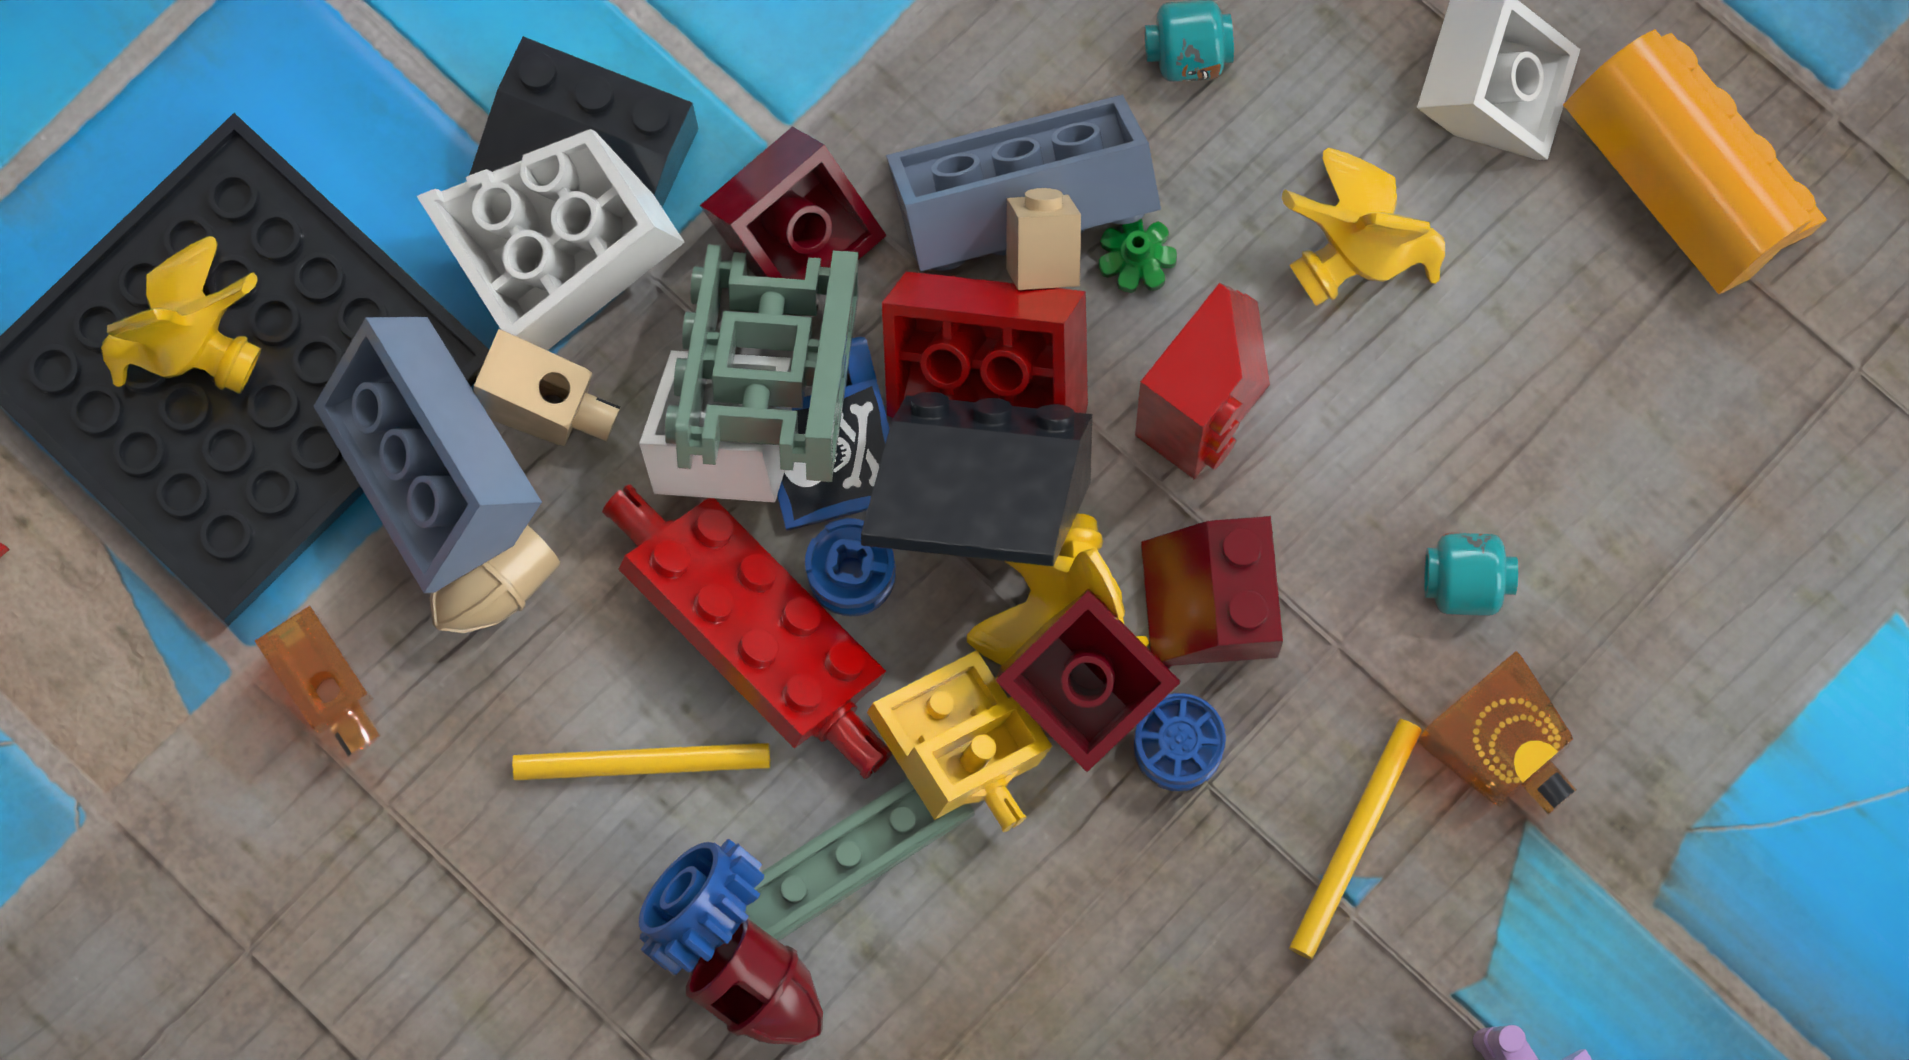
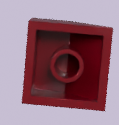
[699,126,887,315]
[1141,516,1283,666]
[995,589,1180,772]

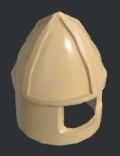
[429,525,560,633]

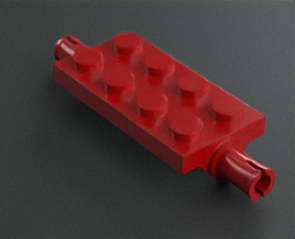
[602,484,892,779]

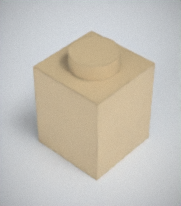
[1006,188,1081,290]

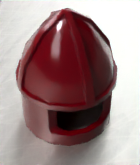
[686,918,823,1045]

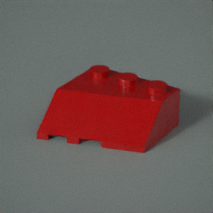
[882,271,1088,418]
[1135,283,1270,480]

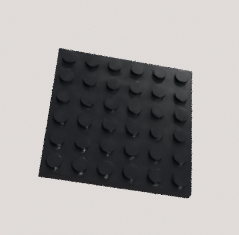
[0,113,489,626]

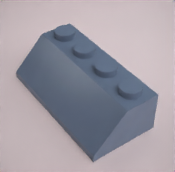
[886,95,1161,272]
[314,317,542,593]

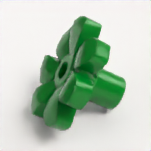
[1098,219,1177,293]

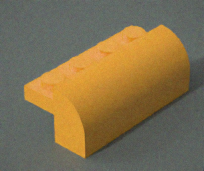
[1563,29,1828,294]

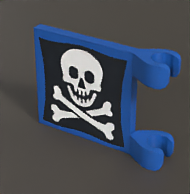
[777,337,890,531]

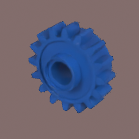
[639,839,764,975]

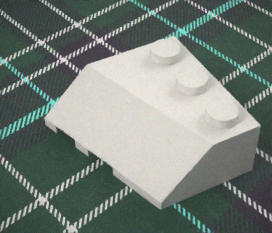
[417,129,685,350]

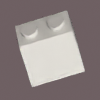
[1417,0,1580,160]
[639,350,792,502]

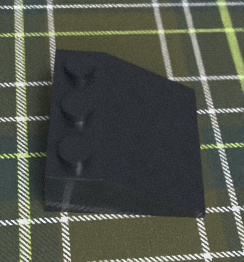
[469,36,699,207]
[861,392,1092,566]

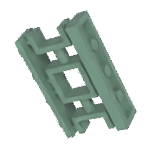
[665,244,859,482]

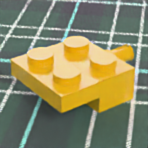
[867,650,1053,832]

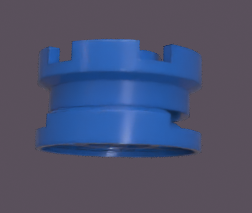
[805,518,896,617]
[1134,693,1226,792]

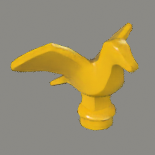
[1281,148,1445,306]
[101,236,261,394]
[967,514,1149,665]

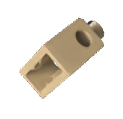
[473,329,621,446]

